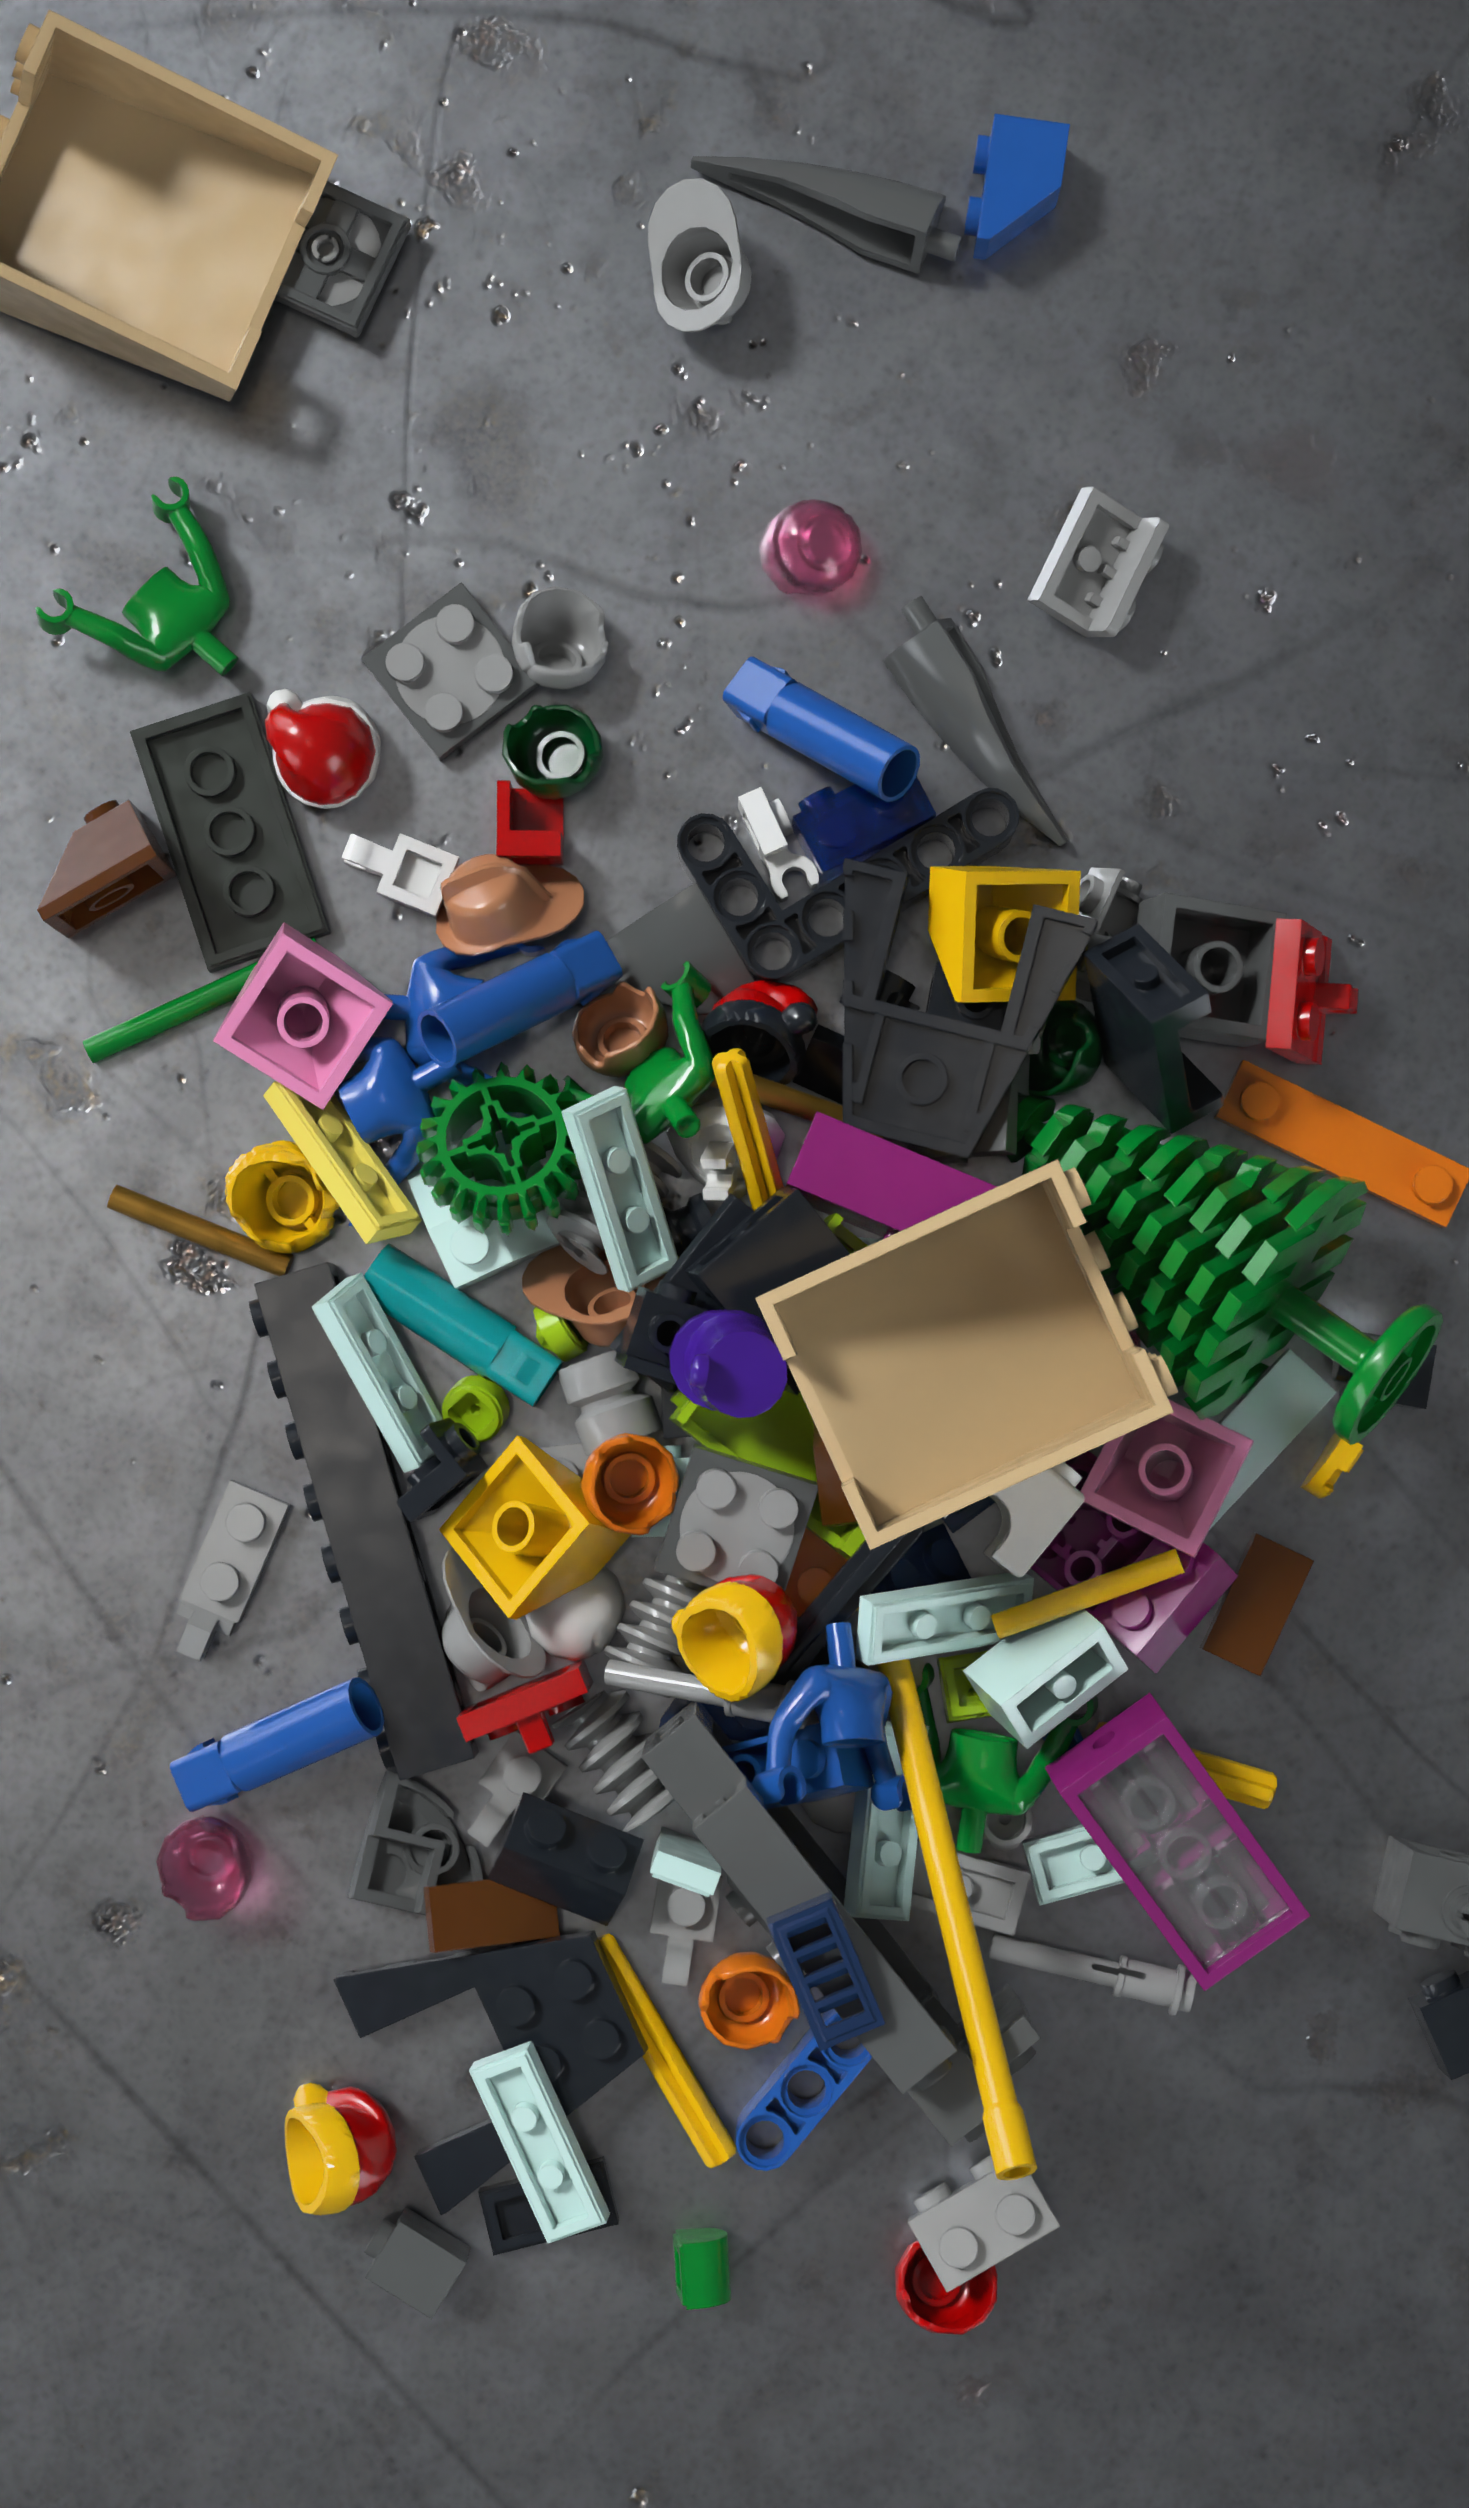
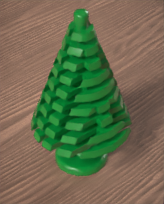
[1006,1095,1443,1445]

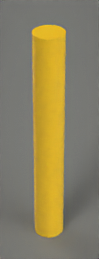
[991,1548,1185,1639]

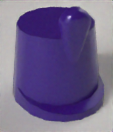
[669,1310,787,1418]

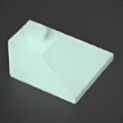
[407,1132,562,1290]

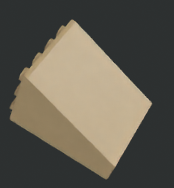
[0,9,338,402]
[755,1159,1178,1550]

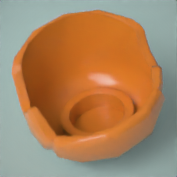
[581,1433,680,1535]
[698,1951,800,2050]

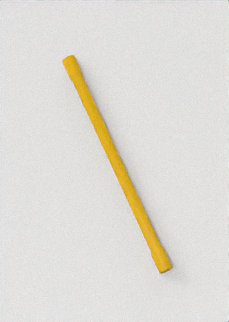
[877,1659,1037,2180]

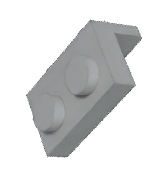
[1027,487,1169,637]
[908,2155,1060,2293]

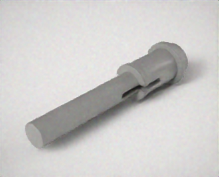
[604,1659,810,1729]
[988,1933,1197,2016]

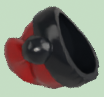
[701,980,818,1085]

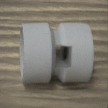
[556,1350,663,1456]

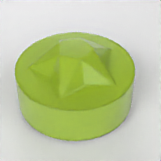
[533,1307,588,1362]
[442,1375,510,1443]

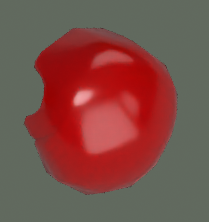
[895,2240,998,2335]

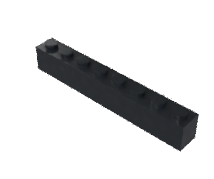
[249,1262,479,1781]

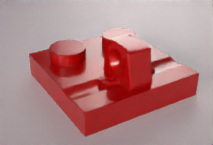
[1265,918,1359,1065]
[456,1660,593,1754]

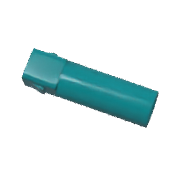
[364,1243,564,1407]

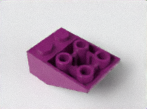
[1030,1451,1238,1674]

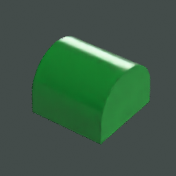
[673,2228,731,2310]

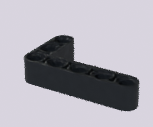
[677,788,1019,984]

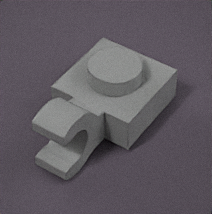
[467,1730,568,1847]
[650,1876,723,1987]

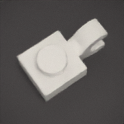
[738,787,819,903]
[342,833,460,918]

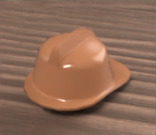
[436,854,584,956]
[522,1245,665,1347]

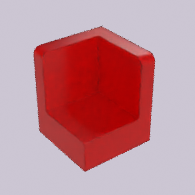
[496,780,564,866]

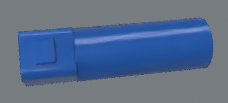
[723,656,920,802]
[417,930,623,1068]
[170,1677,384,1812]

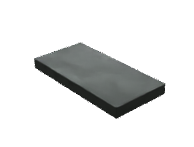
[130,692,331,973]

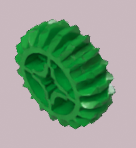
[416,1062,582,1236]

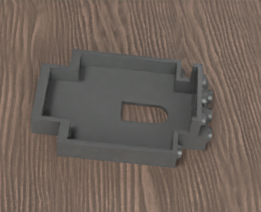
[641,1701,1041,2147]

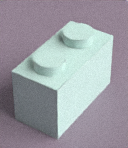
[963,1609,1128,1749]

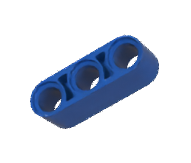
[736,2008,872,2171]

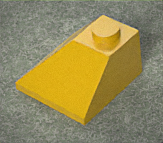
[928,866,1081,1003]
[439,1435,631,1620]

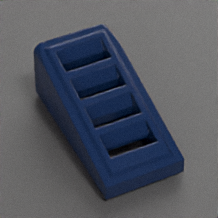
[766,1891,886,2051]

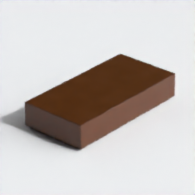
[1200,1532,1314,1677]
[423,1879,560,1953]

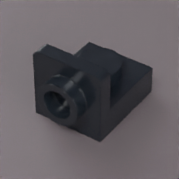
[395,1418,489,1522]

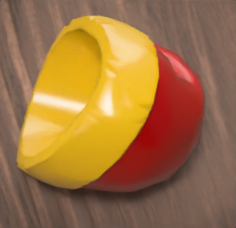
[671,1574,797,1702]
[285,2083,397,2215]

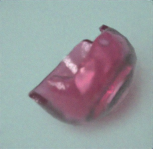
[759,499,862,597]
[156,1815,255,1921]

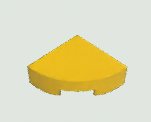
[1301,1433,1364,1499]

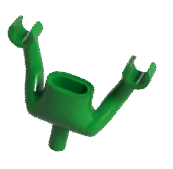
[35,476,238,676]
[563,961,716,1144]
[916,1663,1098,1853]

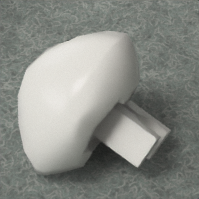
[666,1098,785,1201]

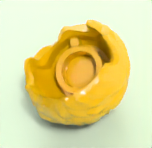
[225,1140,340,1253]

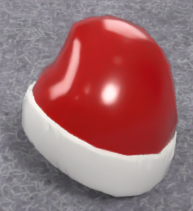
[265,689,381,809]

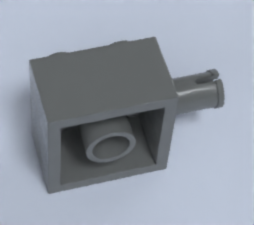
[1077,892,1287,1047]
[1373,1835,1469,1957]

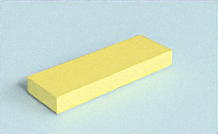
[263,1081,422,1244]

